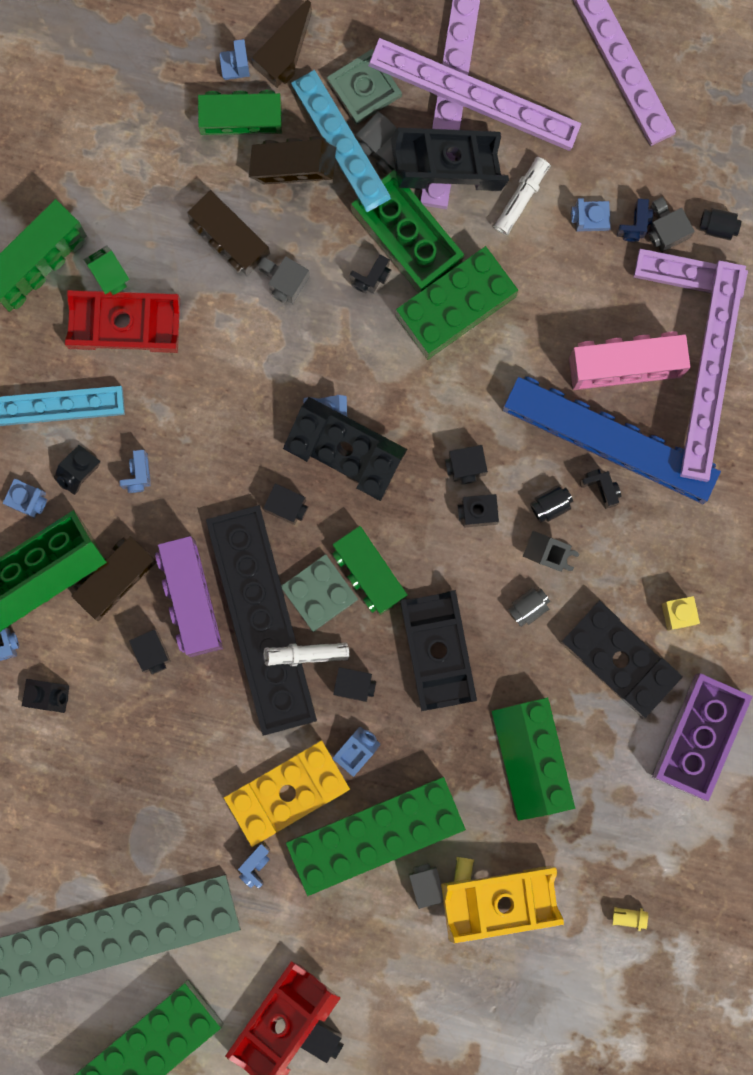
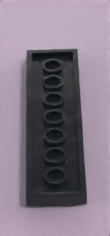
[206,505,317,736]

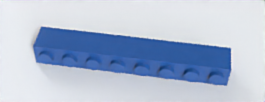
[503,376,721,504]

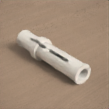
[493,157,551,236]
[263,642,349,666]

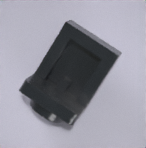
[349,254,392,294]
[54,445,101,495]
[580,469,621,509]
[21,679,69,713]

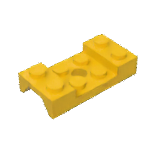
[224,740,350,847]
[441,866,564,943]

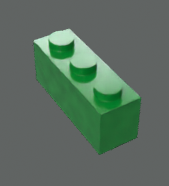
[198,90,282,135]
[83,245,130,295]
[331,526,408,615]

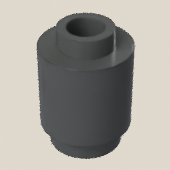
[508,587,551,627]

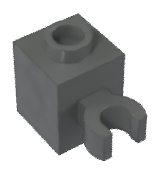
[648,197,695,253]
[258,256,310,304]
[523,531,579,572]

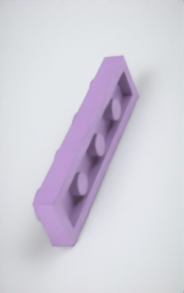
[633,249,748,299]

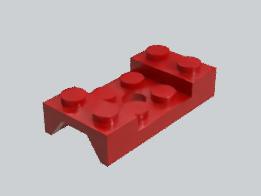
[65,290,181,353]
[225,961,341,1075]

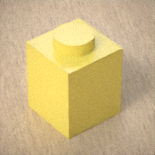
[662,596,700,631]

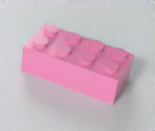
[569,331,690,390]

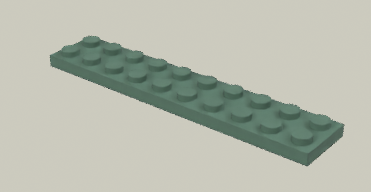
[0,874,241,998]

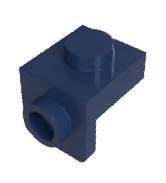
[617,199,653,242]

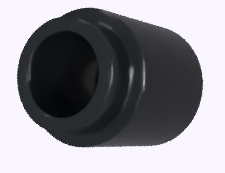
[699,208,742,241]
[530,485,573,523]

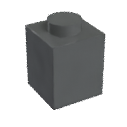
[409,863,443,909]

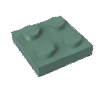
[327,49,402,125]
[281,554,358,632]

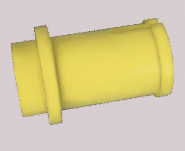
[454,857,474,881]
[612,907,648,931]

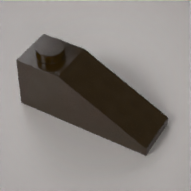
[252,0,312,88]

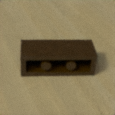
[249,136,336,185]
[187,190,270,276]
[71,536,157,621]

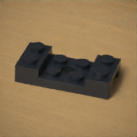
[391,127,509,191]
[283,397,408,501]
[400,590,477,712]
[560,600,683,719]

